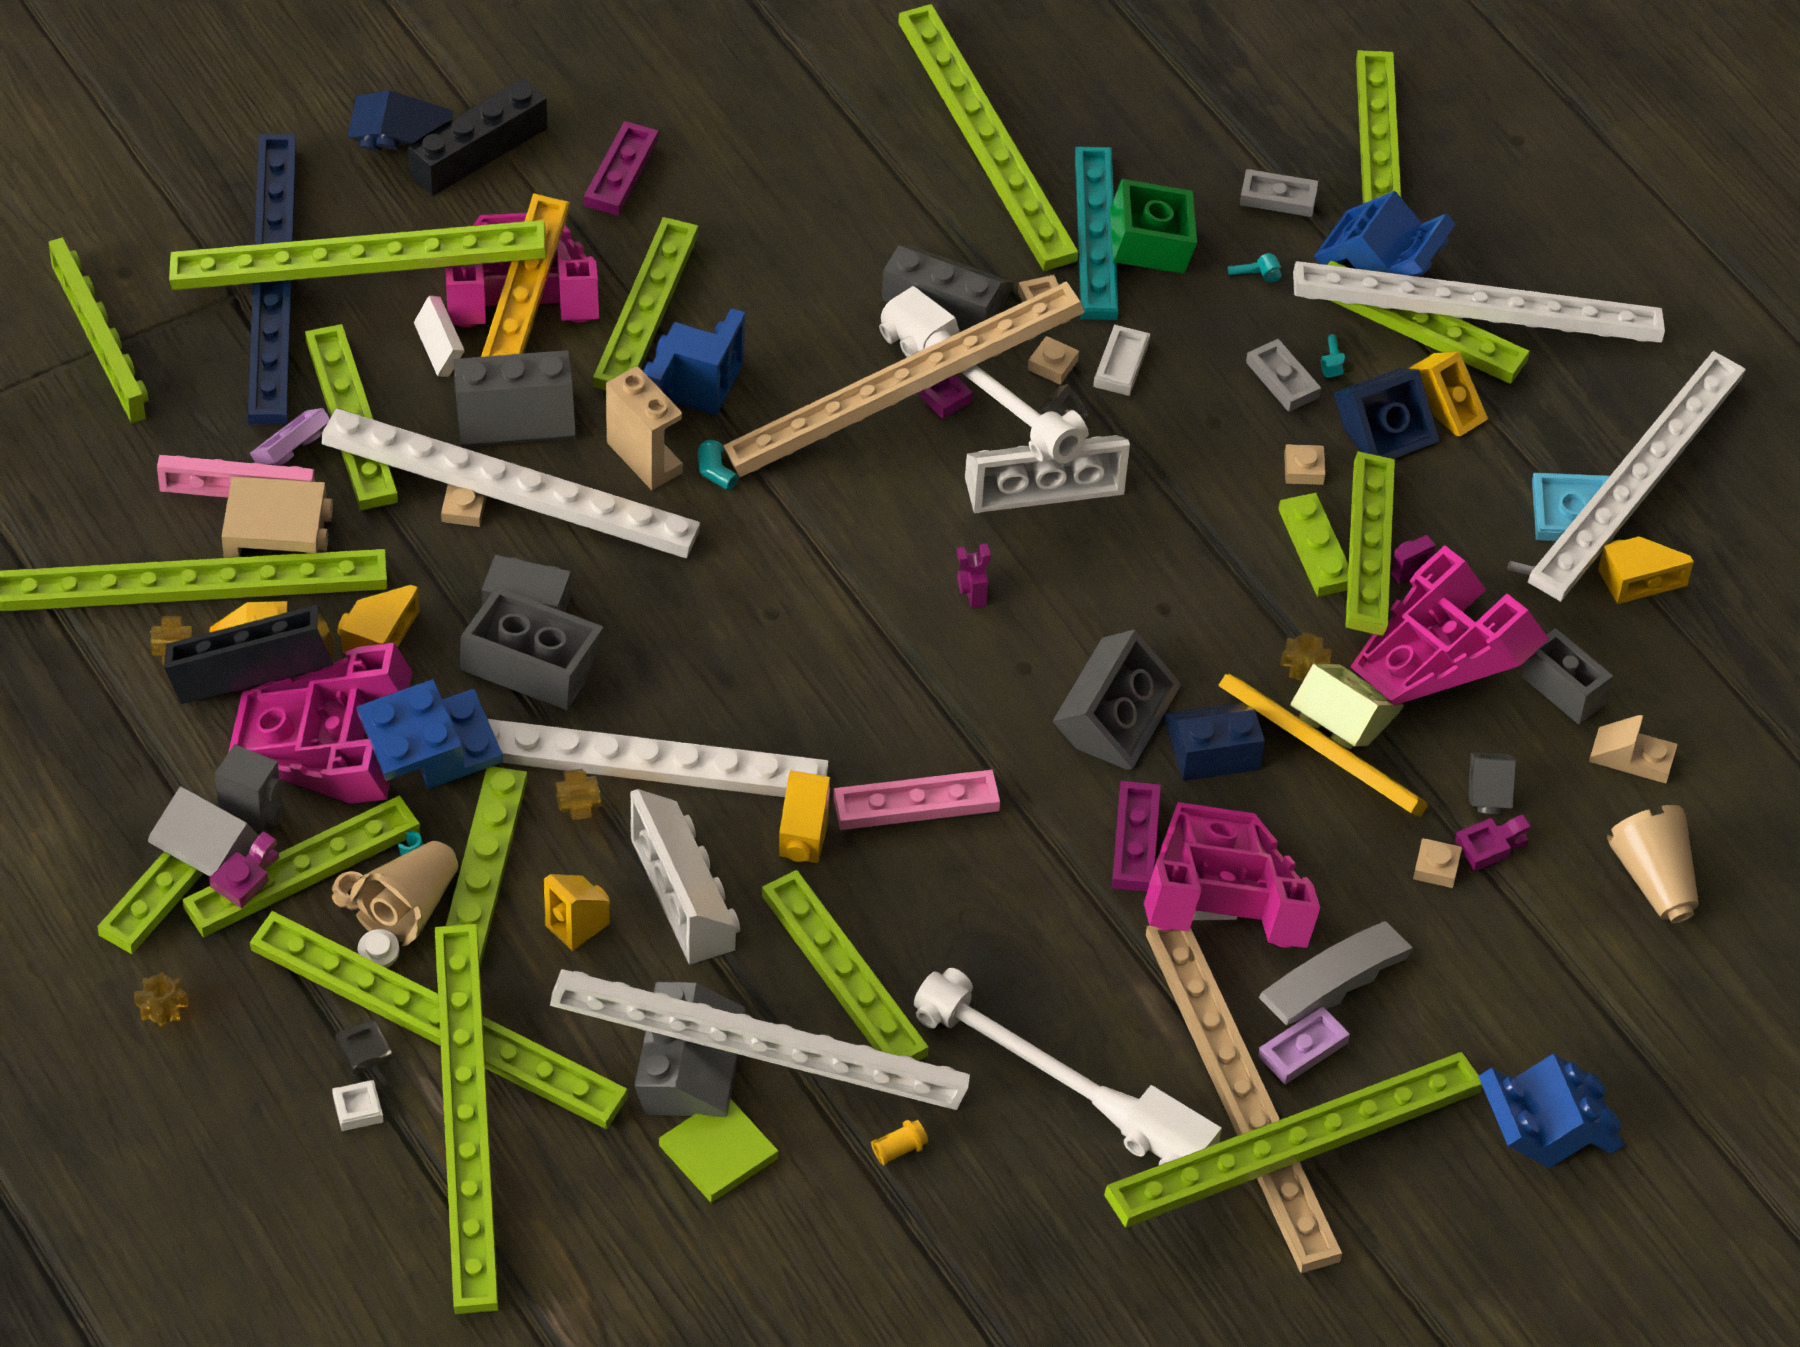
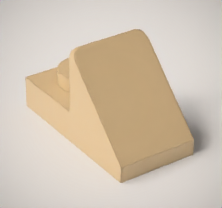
[1589,715,1677,783]

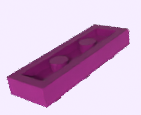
[584,121,658,216]
[1112,781,1161,892]

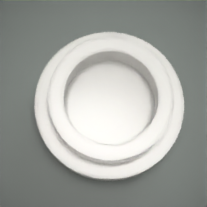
[358,929,400,968]

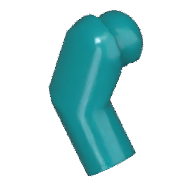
[697,440,738,491]

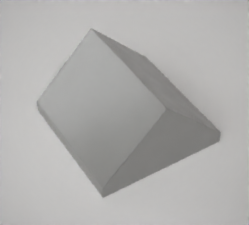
[148,786,259,877]

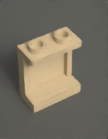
[606,367,683,490]
[221,476,333,558]

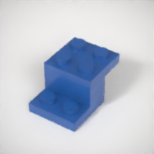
[1314,191,1456,277]
[644,308,745,416]
[357,679,504,789]
[1478,1053,1625,1168]

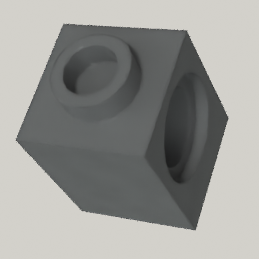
[1468,752,1516,814]

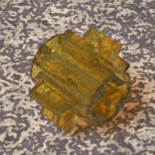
[151,616,192,665]
[1281,632,1332,681]
[555,769,601,820]
[134,972,188,1026]

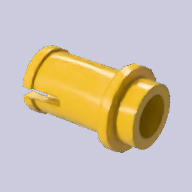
[871,1120,928,1166]

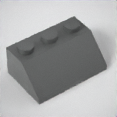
[882,245,1014,330]
[454,350,576,448]
[459,587,604,710]
[1052,629,1181,770]
[634,982,747,1117]

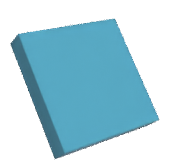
[1532,473,1614,543]

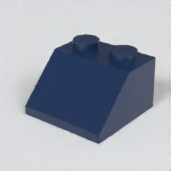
[347,90,454,152]
[1334,368,1439,459]
[1164,702,1265,781]

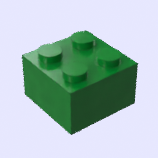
[1110,179,1197,274]

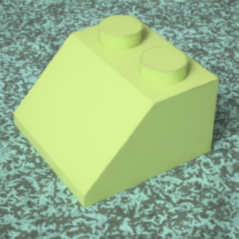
[1290,664,1404,749]

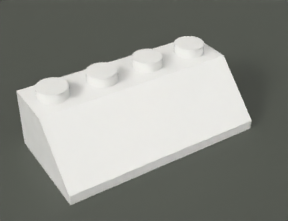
[965,435,1130,513]
[631,789,740,965]

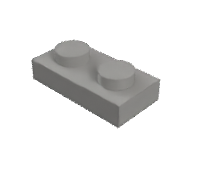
[1240,169,1318,217]
[1246,339,1321,412]

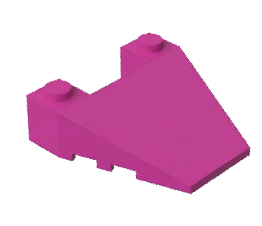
[445,213,599,328]
[1350,545,1549,706]
[228,642,413,804]
[1144,802,1320,948]

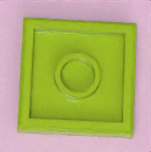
[659,1098,779,1203]

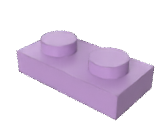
[250,408,330,466]
[1258,1006,1350,1085]

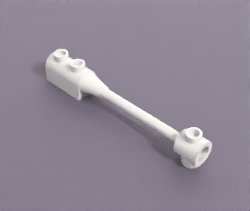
[879,286,1089,464]
[914,968,1222,1165]

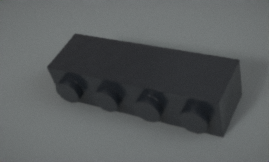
[408,78,547,196]
[164,604,334,704]

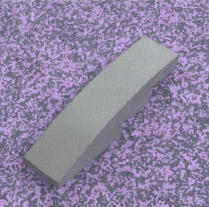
[1259,921,1413,1025]

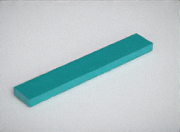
[1075,147,1118,320]

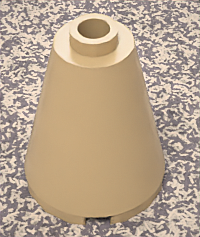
[1607,805,1699,923]
[350,841,458,946]

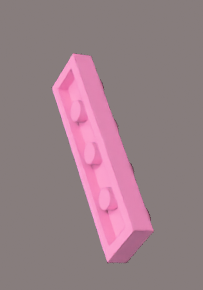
[157,455,315,498]
[834,769,1000,830]

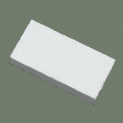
[414,296,465,377]
[1093,325,1150,396]

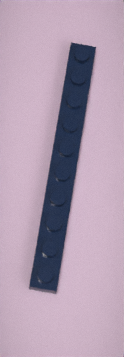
[248,134,297,425]

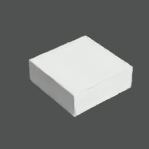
[332,1080,383,1131]

